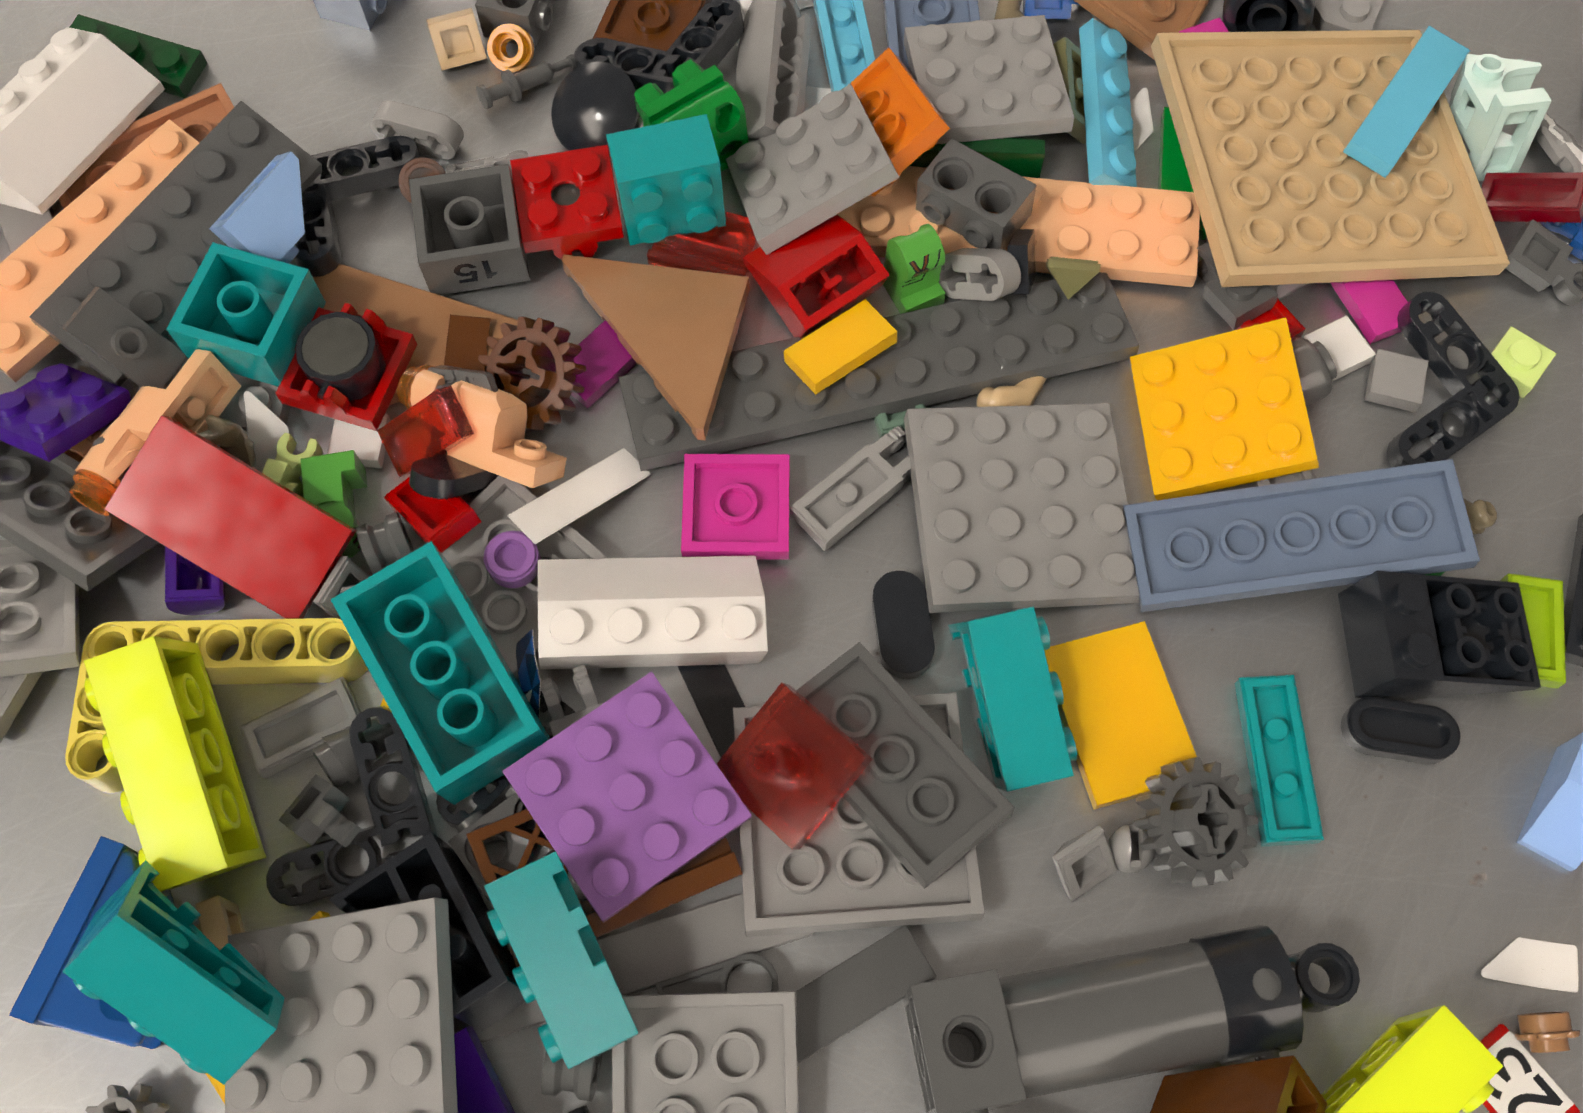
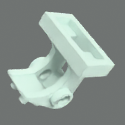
[1450,54,1552,181]

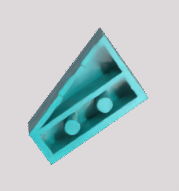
[948,606,1077,792]
[484,851,639,1069]

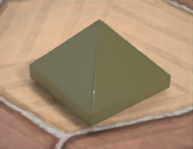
[1046,257,1101,300]

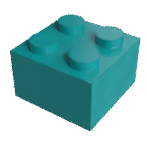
[606,114,726,246]
[166,242,326,387]

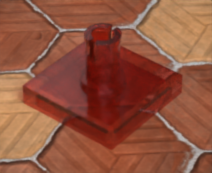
[717,682,873,850]

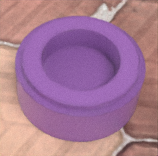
[484,531,541,588]

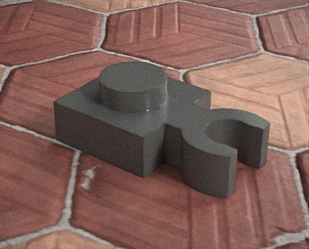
[1505,219,1583,306]

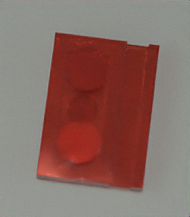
[647,211,759,276]

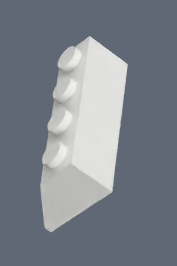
[0,27,165,215]
[538,556,768,670]

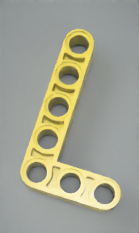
[65,618,368,793]

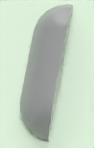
[734,0,811,140]

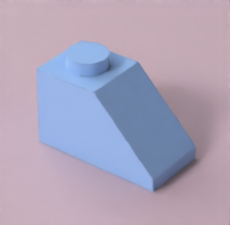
[209,151,305,264]
[1516,732,1583,872]

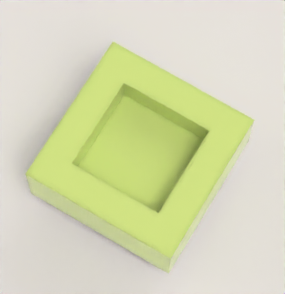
[1491,326,1557,398]

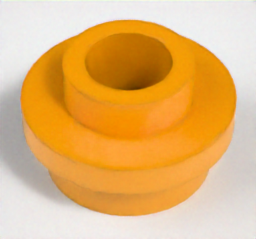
[487,24,534,73]

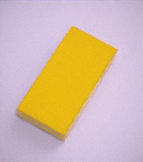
[784,299,897,395]

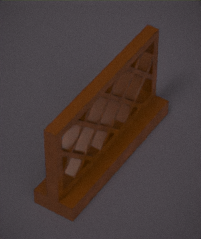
[466,808,743,967]

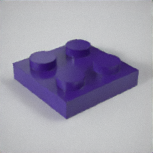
[0,363,132,462]

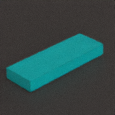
[1234,675,1324,847]

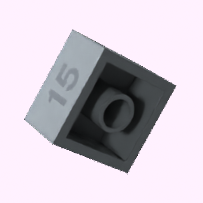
[409,164,530,295]

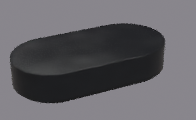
[409,452,499,499]
[872,571,935,679]
[1341,697,1461,765]

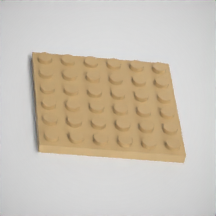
[1151,30,1510,287]

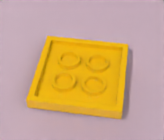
[1130,318,1320,501]

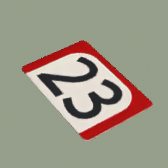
[1480,1024,1580,1113]

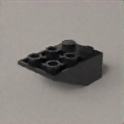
[1338,571,1541,701]

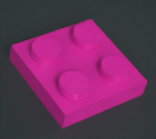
[681,454,790,560]

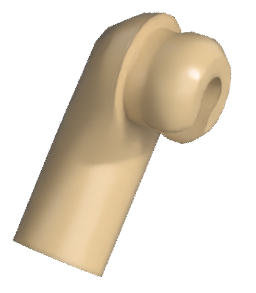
[977,376,1047,407]

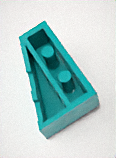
[63,860,285,1085]

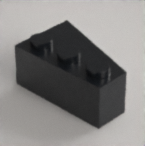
[329,832,525,1032]

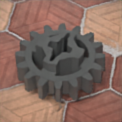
[1134,757,1258,887]

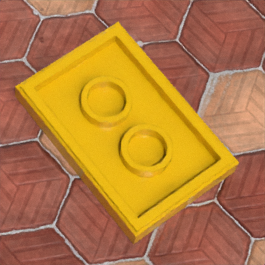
[1044,621,1197,810]

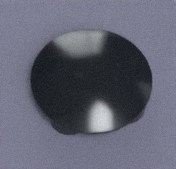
[551,62,640,158]

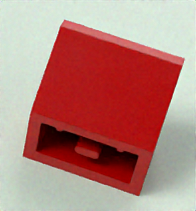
[742,214,890,339]

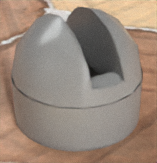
[1108,824,1156,873]

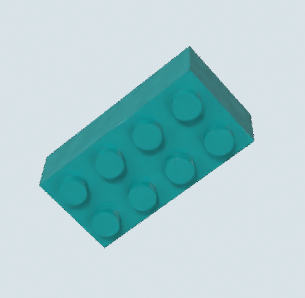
[330,541,550,805]

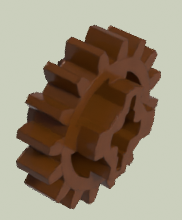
[478,316,587,431]

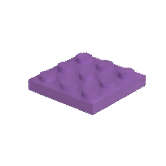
[502,671,752,923]

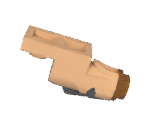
[69,349,241,516]
[397,364,567,488]

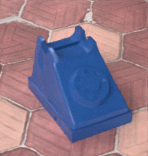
[9,836,175,1049]

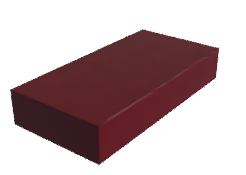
[1481,172,1583,223]

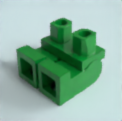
[634,59,749,172]

